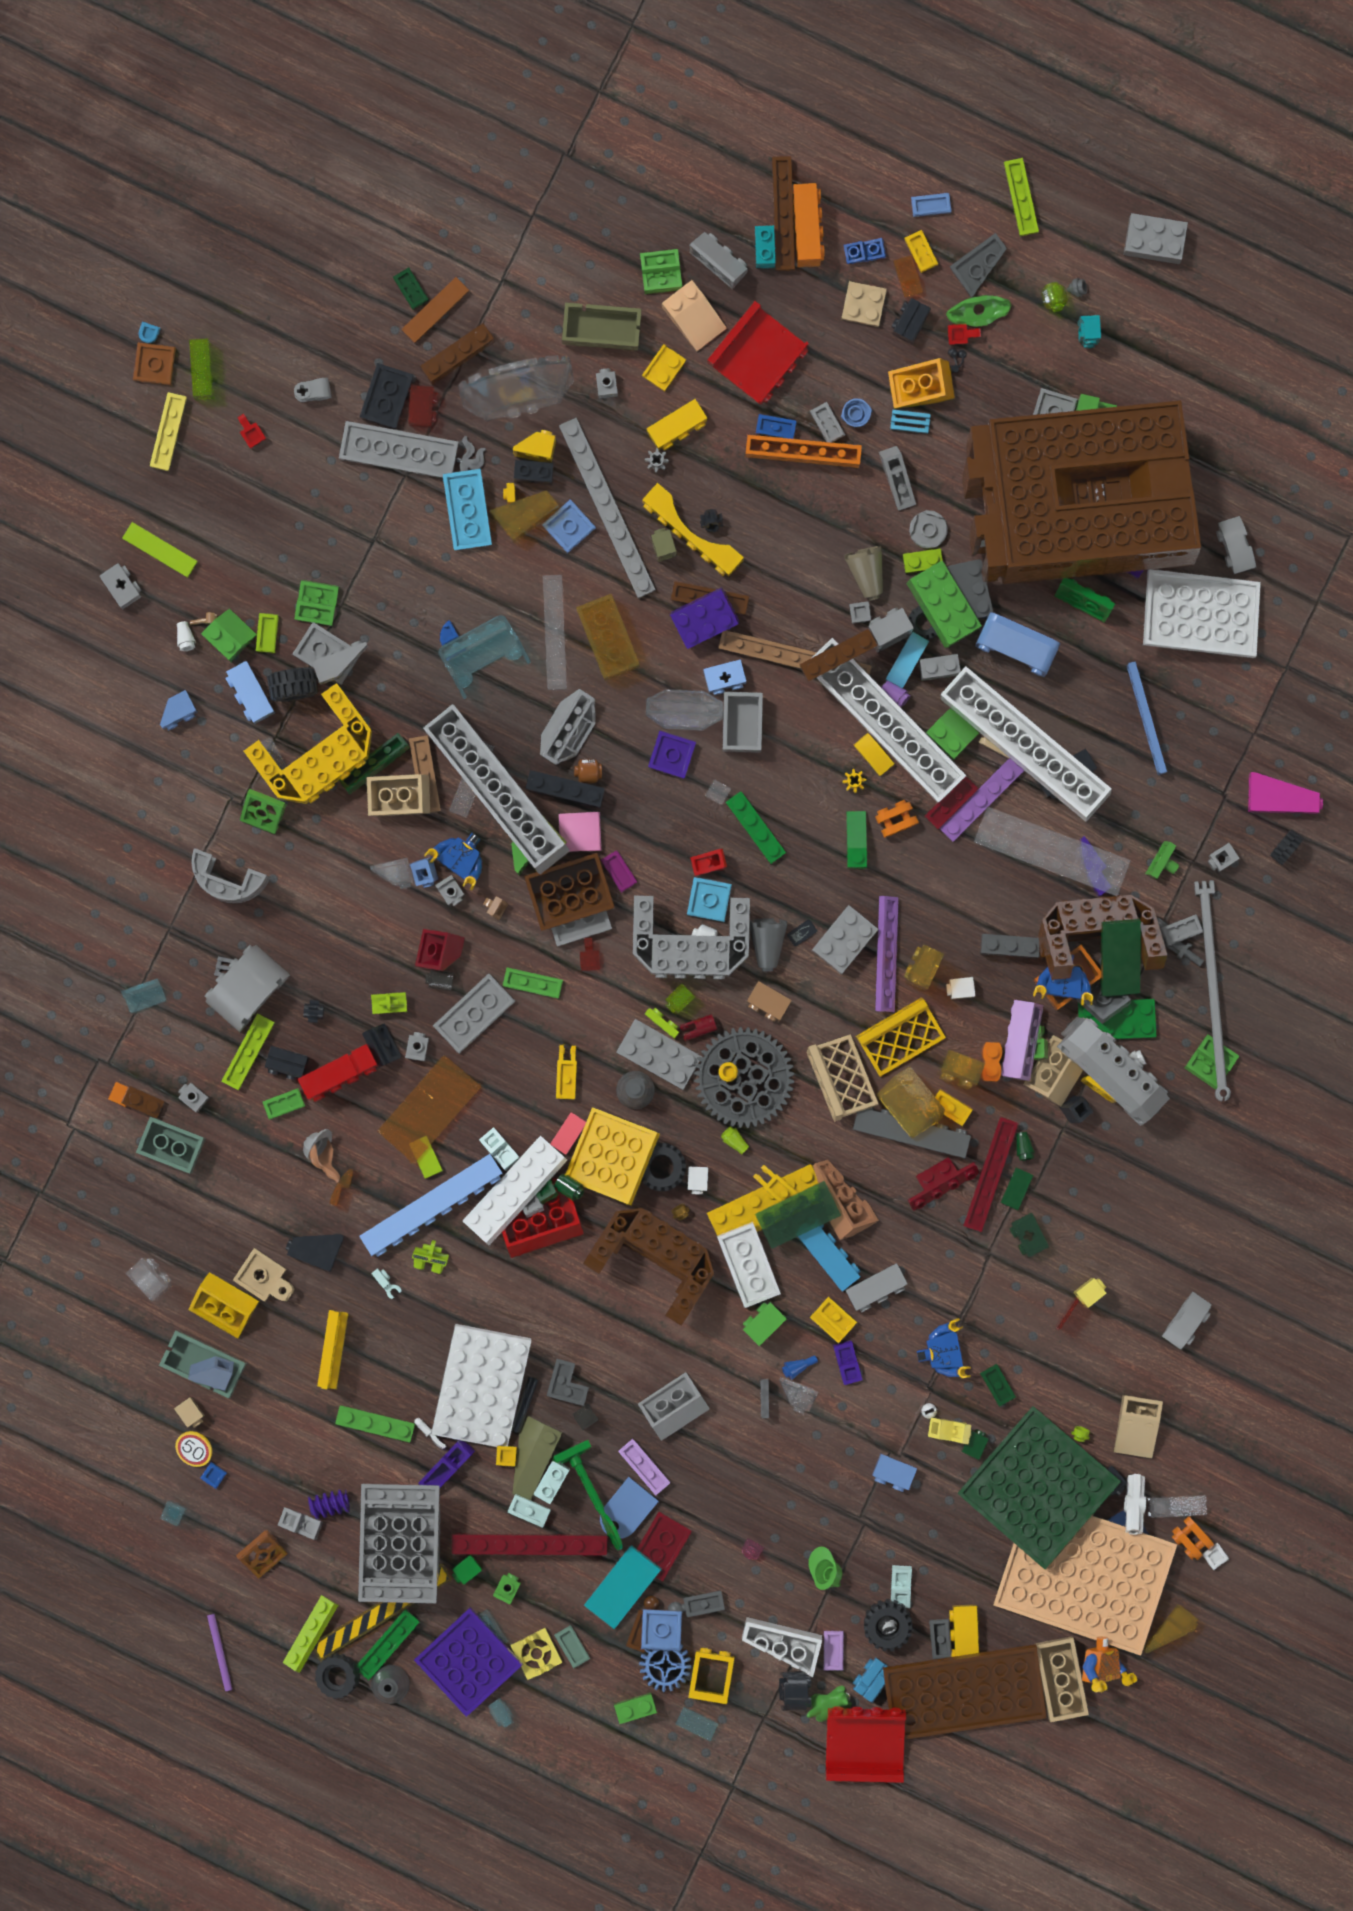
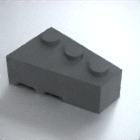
[946,559,993,620]

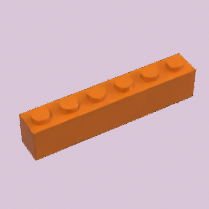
[745,435,862,468]

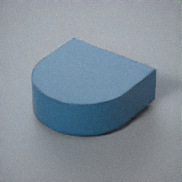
[139,321,161,344]

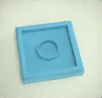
[687,877,732,922]

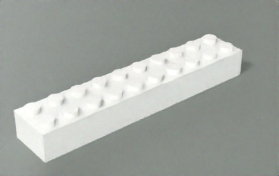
[812,638,966,803]
[941,666,1112,822]

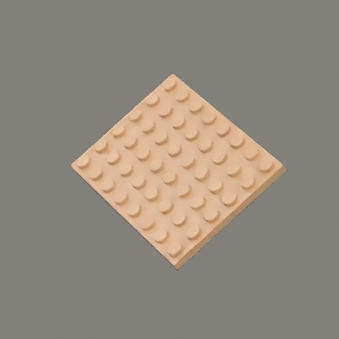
[993,1516,1177,1655]

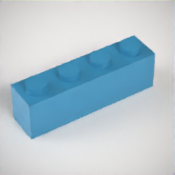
[794,1217,861,1292]

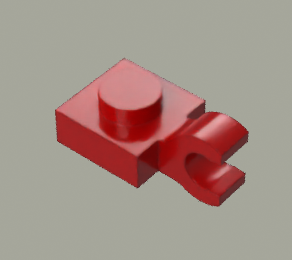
[948,323,981,345]
[238,414,266,449]

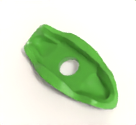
[946,295,1011,327]

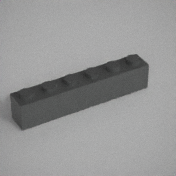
[852,1107,971,1158]

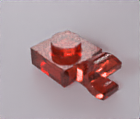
[580,938,600,971]

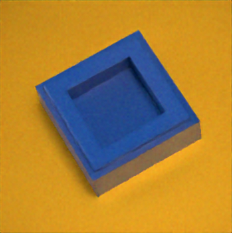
[200,1462,227,1489]

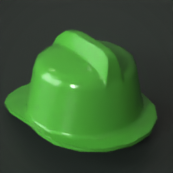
[809,1547,842,1590]

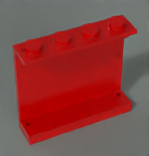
[707,301,809,405]
[825,1706,906,1783]

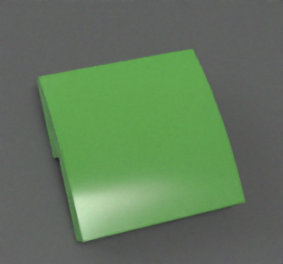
[640,249,682,294]
[294,580,339,626]
[1184,1034,1239,1090]

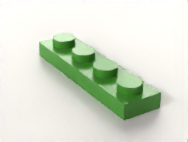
[335,1405,415,1442]

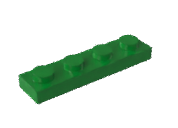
[725,791,786,865]
[357,1609,420,1681]

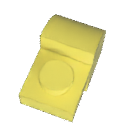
[928,1418,971,1444]

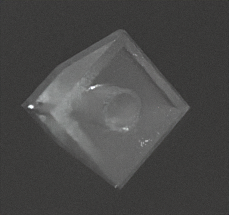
[370,858,415,889]

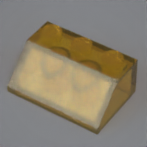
[877,1066,945,1139]

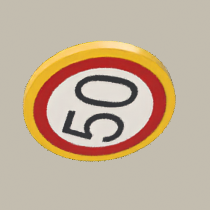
[175,1431,212,1467]

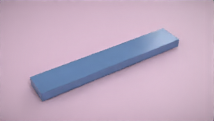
[1127,662,1167,775]

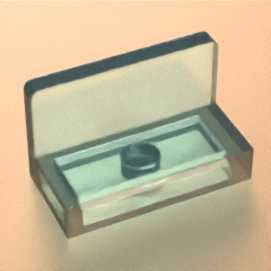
[121,978,166,1013]

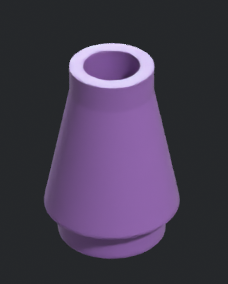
[882,681,910,707]

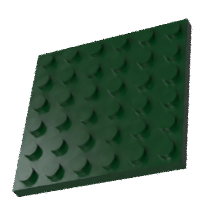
[957,1406,1121,1570]

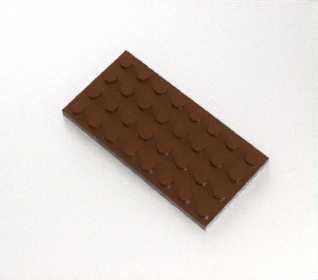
[883,1644,1046,1740]

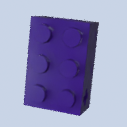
[670,587,739,649]

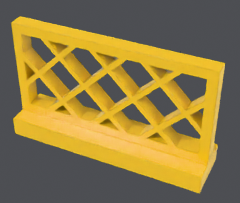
[856,997,946,1077]
[317,1310,348,1389]

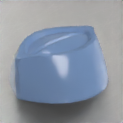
[841,399,872,427]

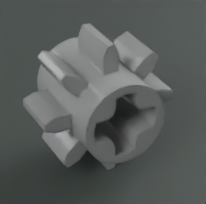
[645,448,669,473]

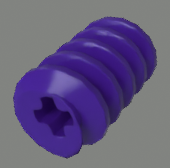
[308,1489,350,1520]

